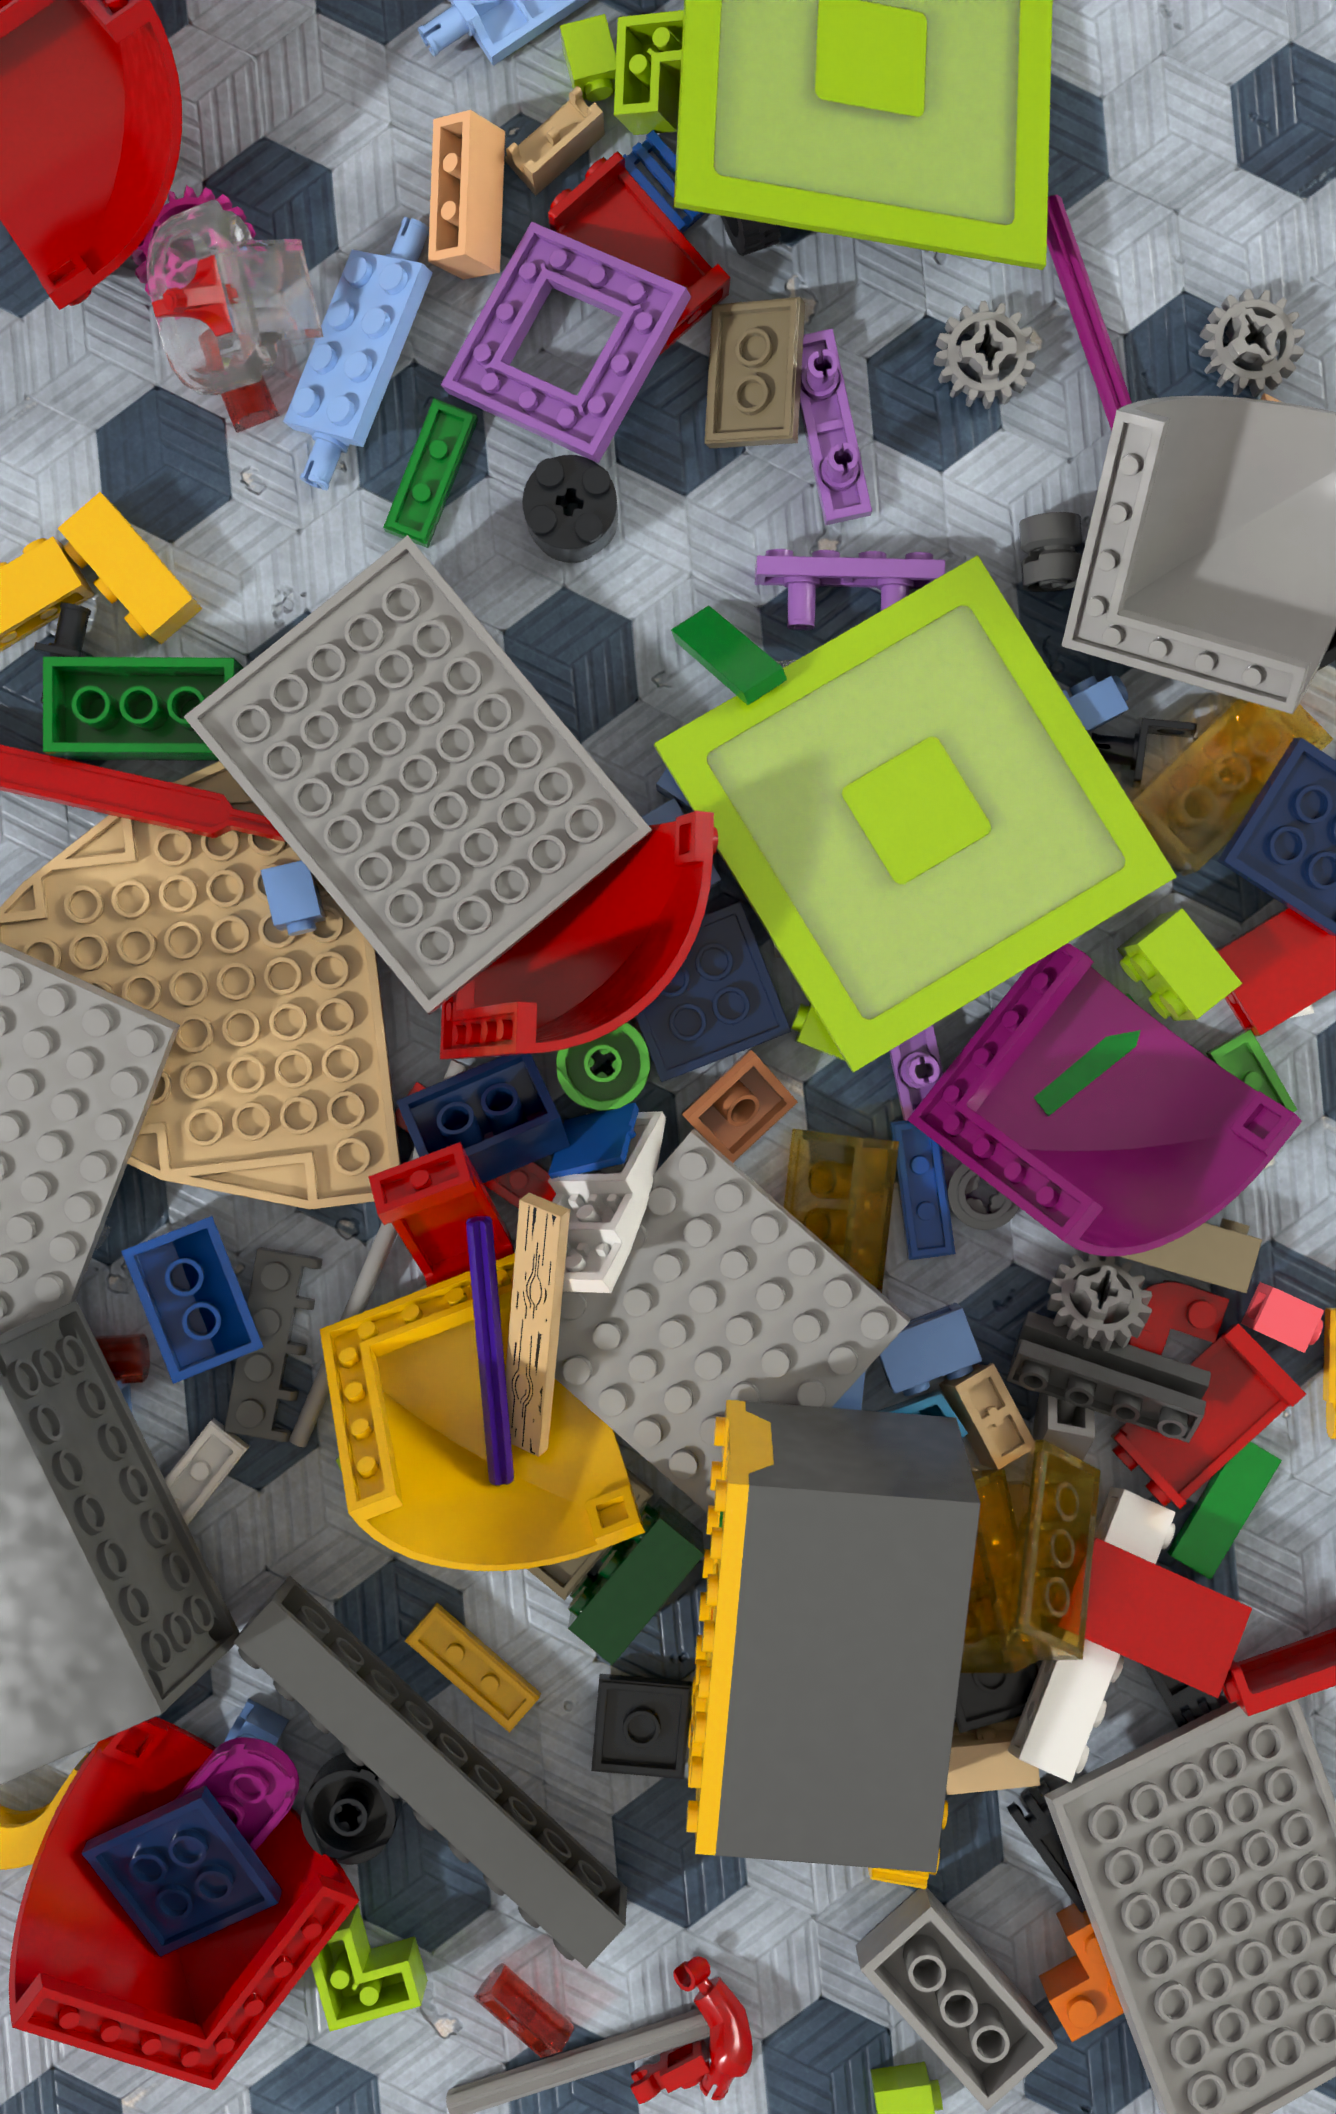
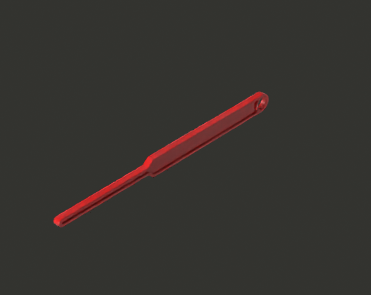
[0,744,286,842]

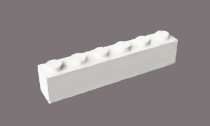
[1008,1487,1176,1783]

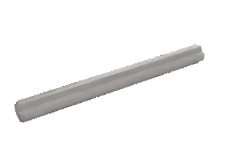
[446,2009,710,2114]

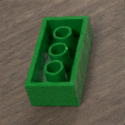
[43,657,244,761]

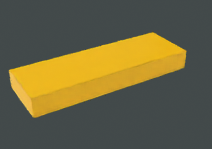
[405,1602,541,1733]

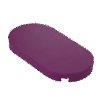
[174,1737,299,1852]

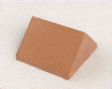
[682,1050,798,1163]

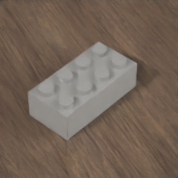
[855,1888,1058,2111]

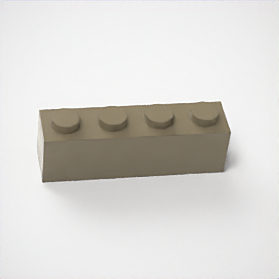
[1119,1218,1262,1294]

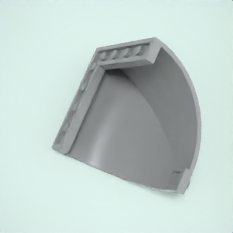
[1061,396,1336,714]

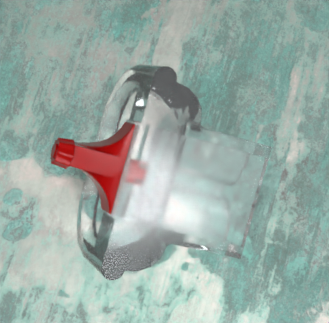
[146,200,323,395]

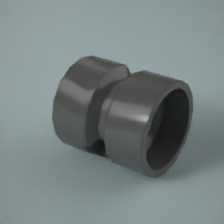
[1019,512,1082,592]

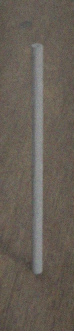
[289,1059,469,1447]

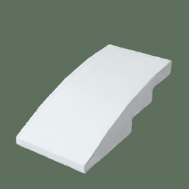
[548,1111,666,1293]

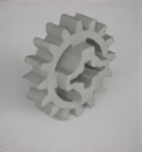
[1199,289,1305,397]
[934,301,1038,409]
[1047,1254,1152,1351]

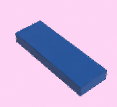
[889,1120,956,1260]

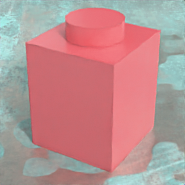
[1241,1282,1324,1353]

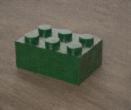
[568,1497,704,1665]

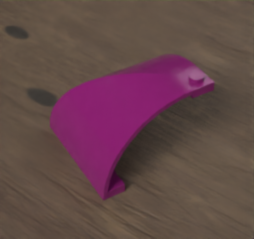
[907,943,1302,1257]

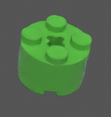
[556,1022,651,1111]

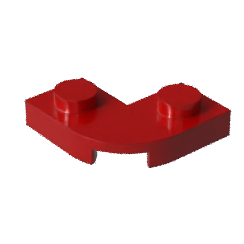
[1128,1280,1230,1356]

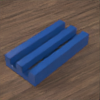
[623,130,706,233]

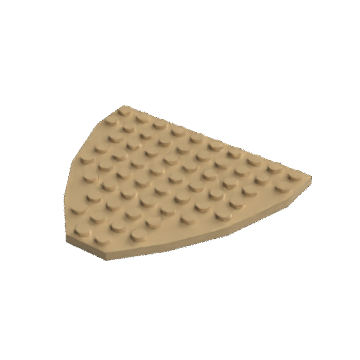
[0,761,401,1210]

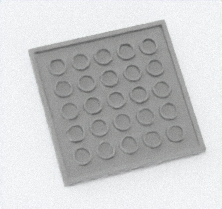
[555,1129,910,1513]

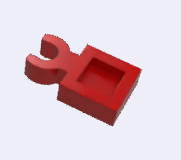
[630,2039,710,2104]

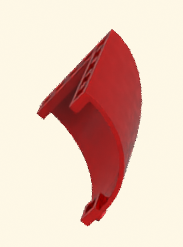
[0,0,182,310]
[440,811,718,1059]
[9,1717,360,2090]

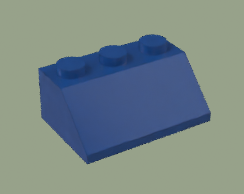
[121,1216,264,1384]

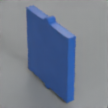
[548,1102,639,1179]

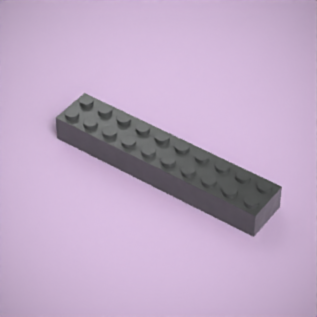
[233,1576,627,1969]

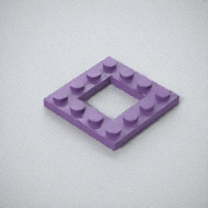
[441,221,691,463]

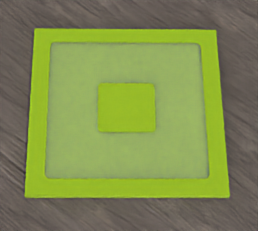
[674,0,1053,270]
[654,555,1177,1073]

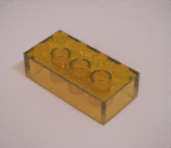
[1130,698,1333,876]

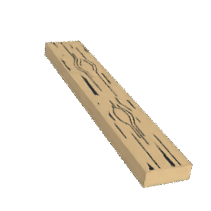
[505,1193,570,1457]

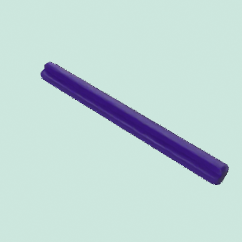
[466,1216,514,1486]

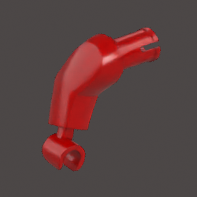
[673,1956,753,2100]

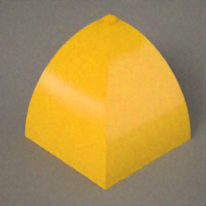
[320,1253,645,1571]

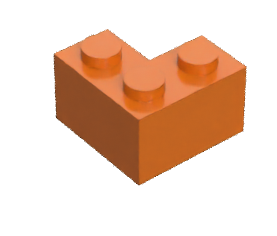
[1039,1903,1124,2042]

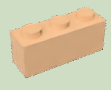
[428,110,505,280]

